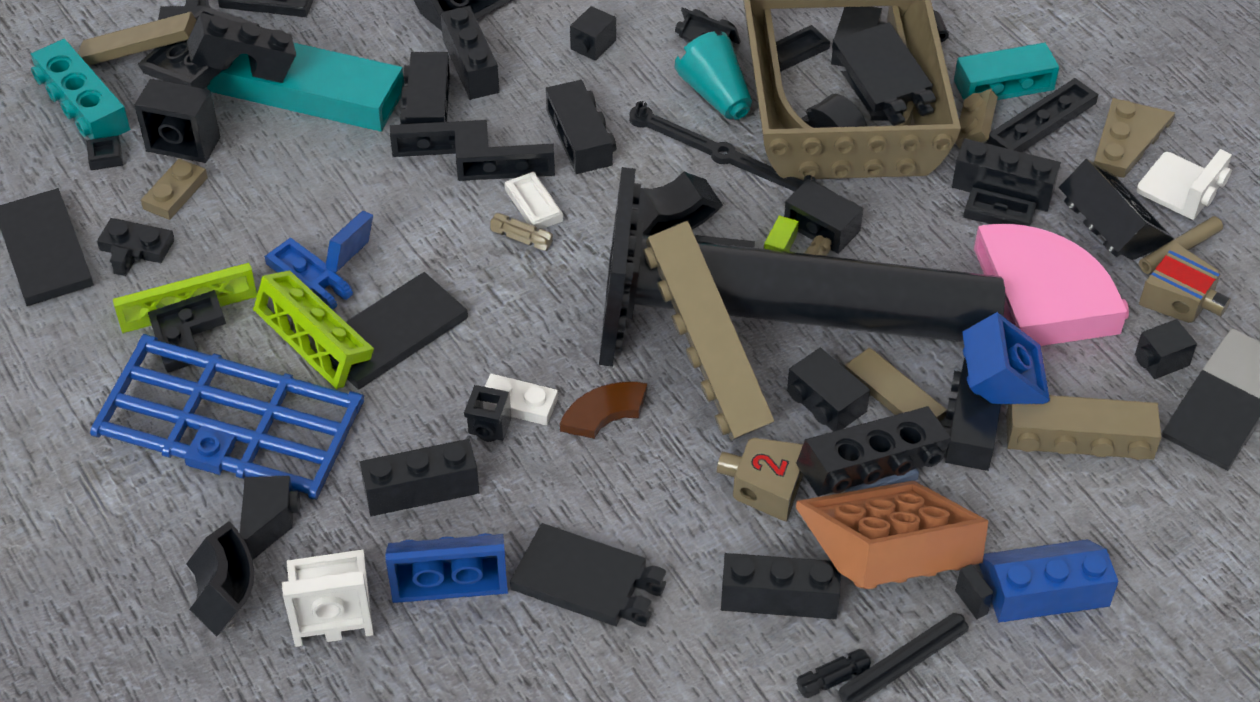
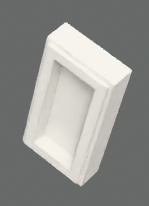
[504,172,563,231]

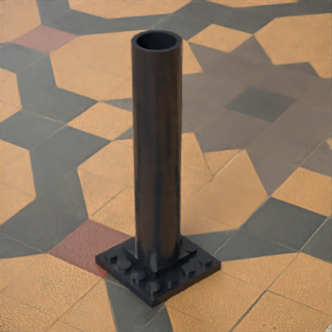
[599,167,1005,367]

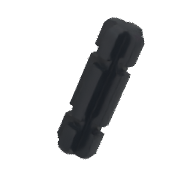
[796,649,871,698]

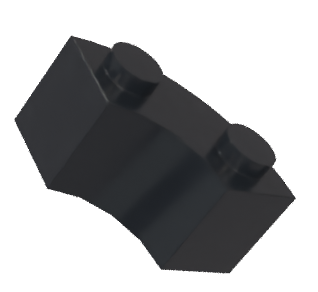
[632,172,723,236]
[186,521,254,637]

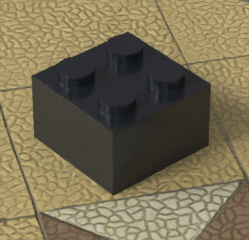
[134,79,221,163]

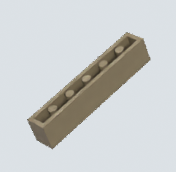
[643,221,774,440]

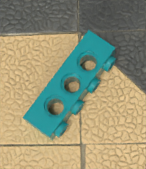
[30,38,131,140]

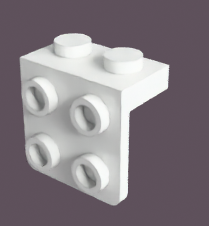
[1136,149,1232,220]

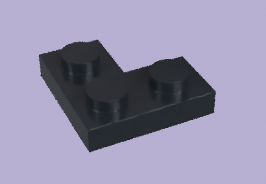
[148,290,226,373]

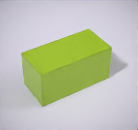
[764,215,799,252]

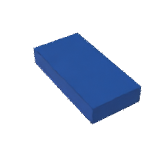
[325,211,373,272]

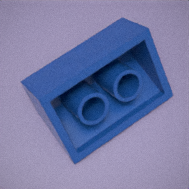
[385,533,508,603]
[979,539,1119,623]

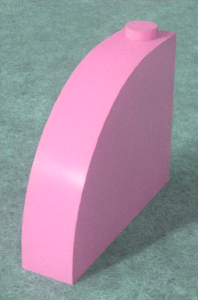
[974,224,1129,346]

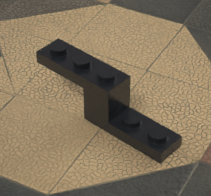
[390,120,555,181]

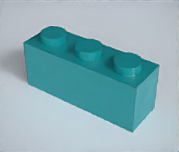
[954,42,1059,100]

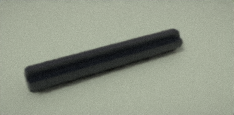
[838,613,969,702]

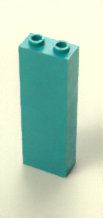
[207,42,405,132]

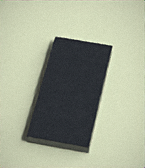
[0,188,94,306]
[315,272,468,390]

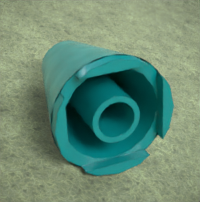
[674,31,752,120]

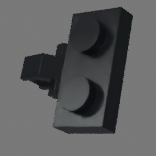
[97,218,174,276]

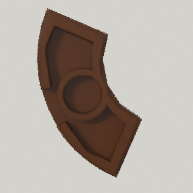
[560,382,647,439]

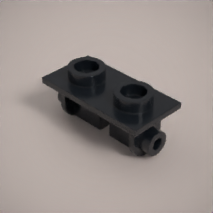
[675,7,741,48]

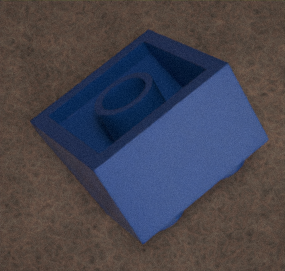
[962,312,1050,404]

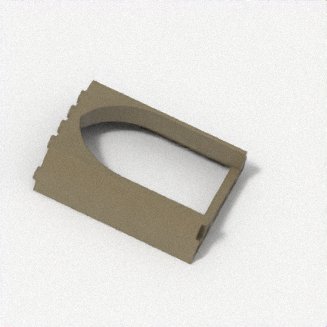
[743,0,961,180]

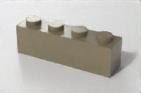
[1006,395,1161,460]

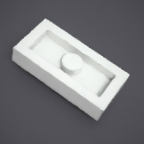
[483,374,558,426]

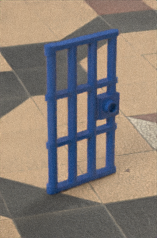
[90,334,364,500]

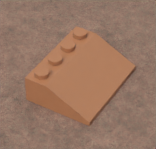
[796,480,989,589]

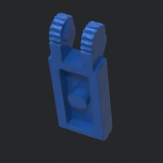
[264,238,353,310]

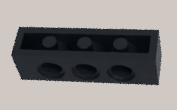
[796,406,951,497]

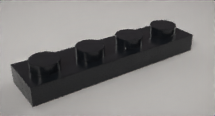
[986,78,1099,152]

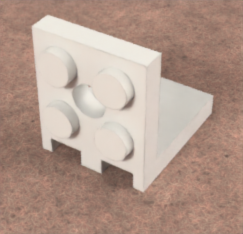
[282,549,374,647]

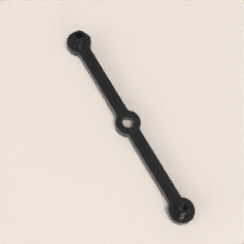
[629,101,817,192]

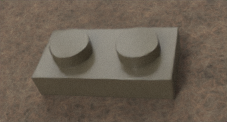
[955,89,998,149]
[141,159,208,220]

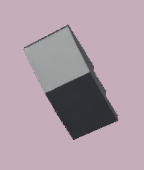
[1162,328,1260,471]

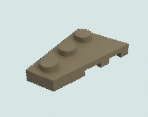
[1094,98,1176,178]

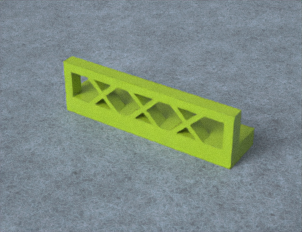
[112,263,257,334]
[253,270,374,389]

